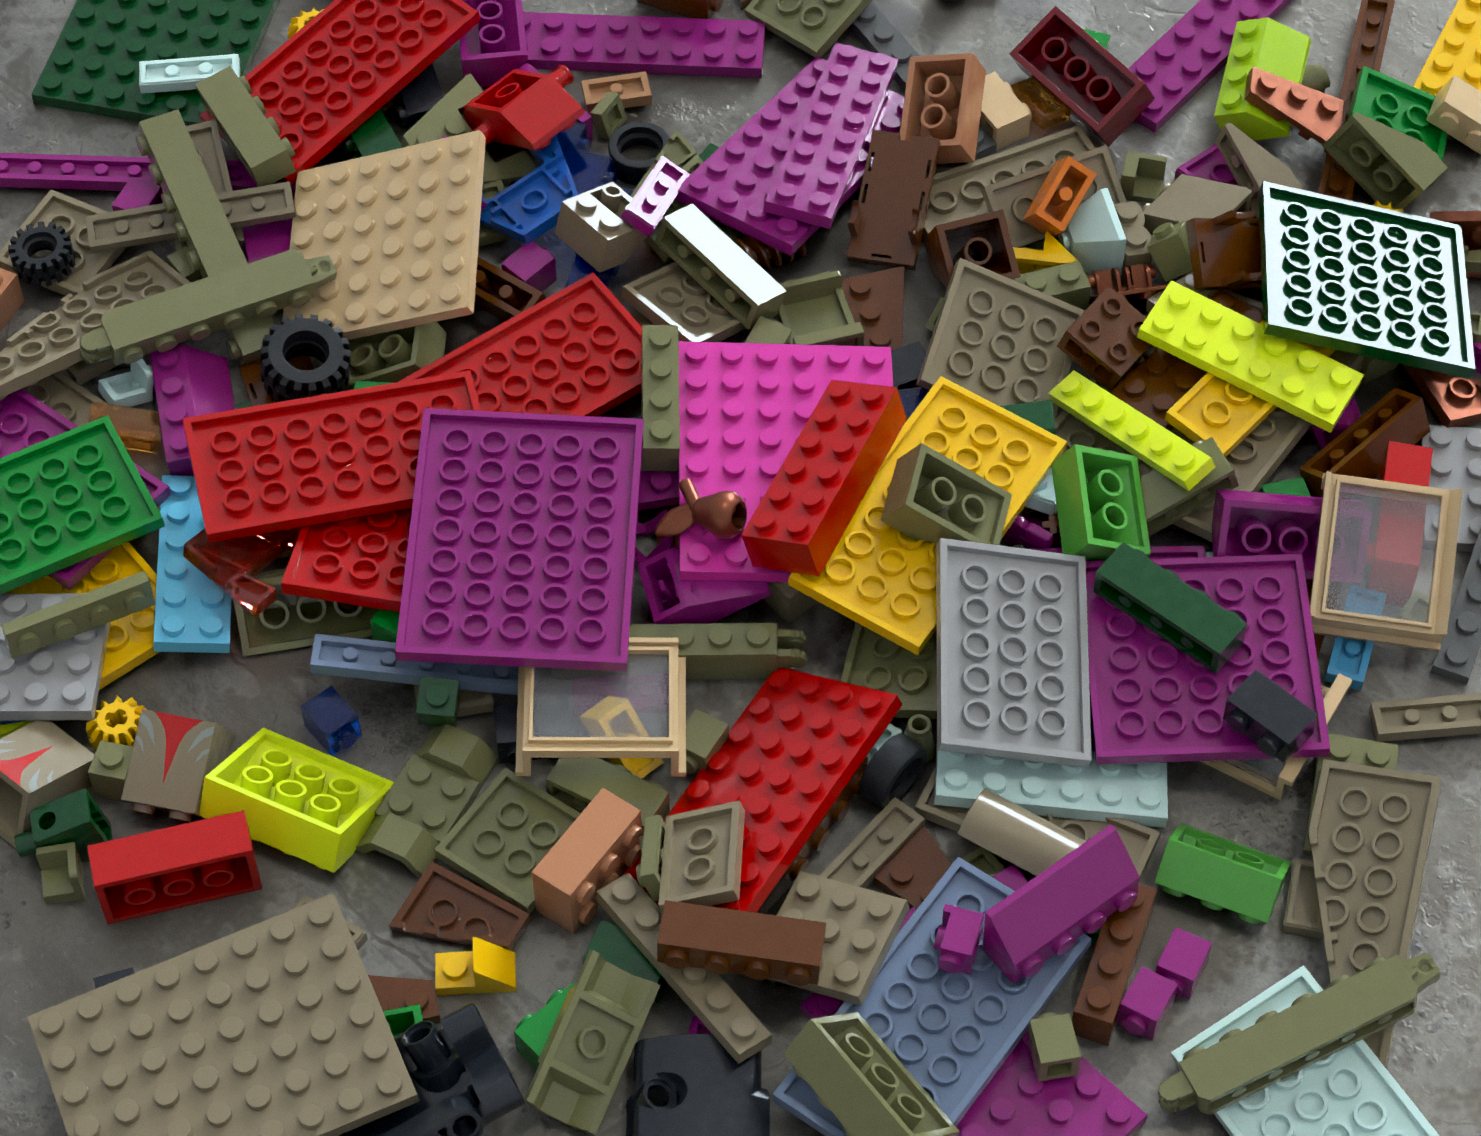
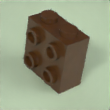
[1057,286,1153,392]

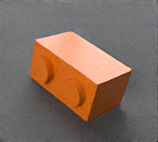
[1022,155,1097,236]

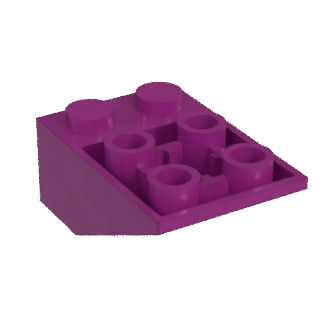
[637,547,771,624]

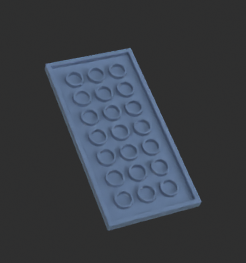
[772,857,1092,1136]

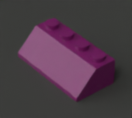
[459,0,528,87]
[150,345,235,476]
[1212,489,1372,583]
[982,824,1140,984]

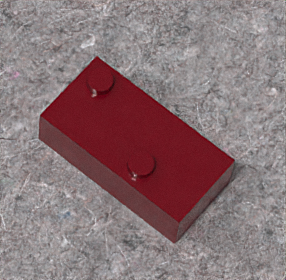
[1009,6,1155,147]

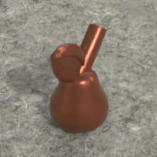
[655,478,747,539]

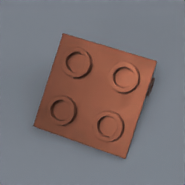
[1086,262,1168,300]

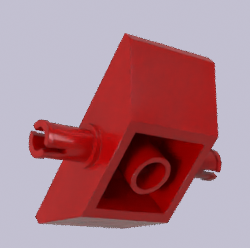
[463,64,585,150]

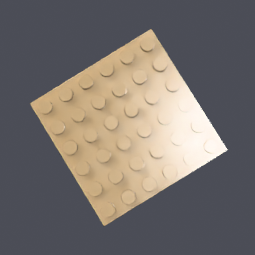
[283,130,486,340]

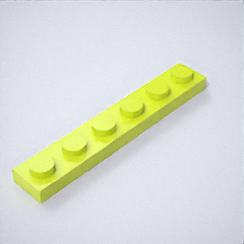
[1048,370,1216,491]

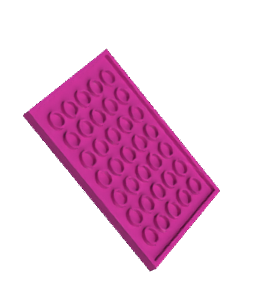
[679,341,893,582]

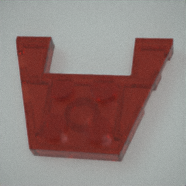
[183,527,301,617]

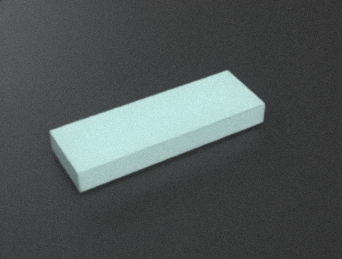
[139,54,240,94]

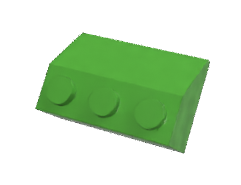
[1051,444,1151,561]
[1154,823,1292,924]

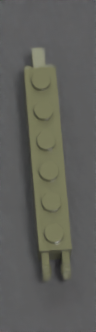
[79,249,337,365]
[551,623,807,681]
[1158,952,1440,1115]

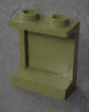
[777,270,864,346]

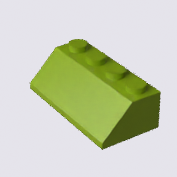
[1214,17,1311,140]

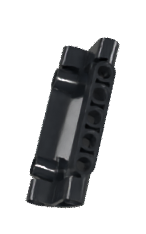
[338,1002,525,1136]
[626,1034,770,1136]

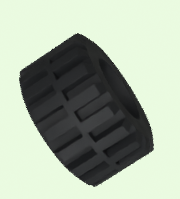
[260,314,351,402]

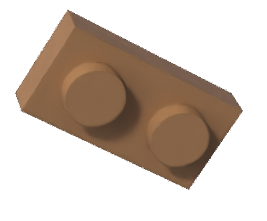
[581,71,652,113]

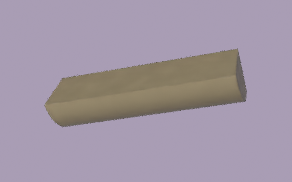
[957,788,1086,876]

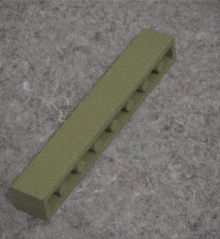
[136,109,275,365]

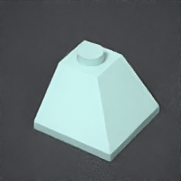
[1059,188,1126,284]

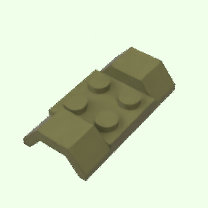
[356,724,499,878]
[524,950,660,1135]

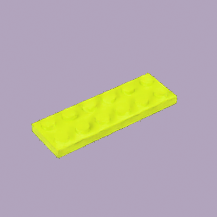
[1137,280,1364,433]

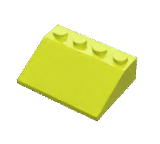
[199,728,394,873]

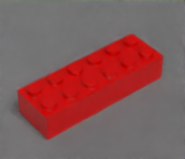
[741,380,907,576]

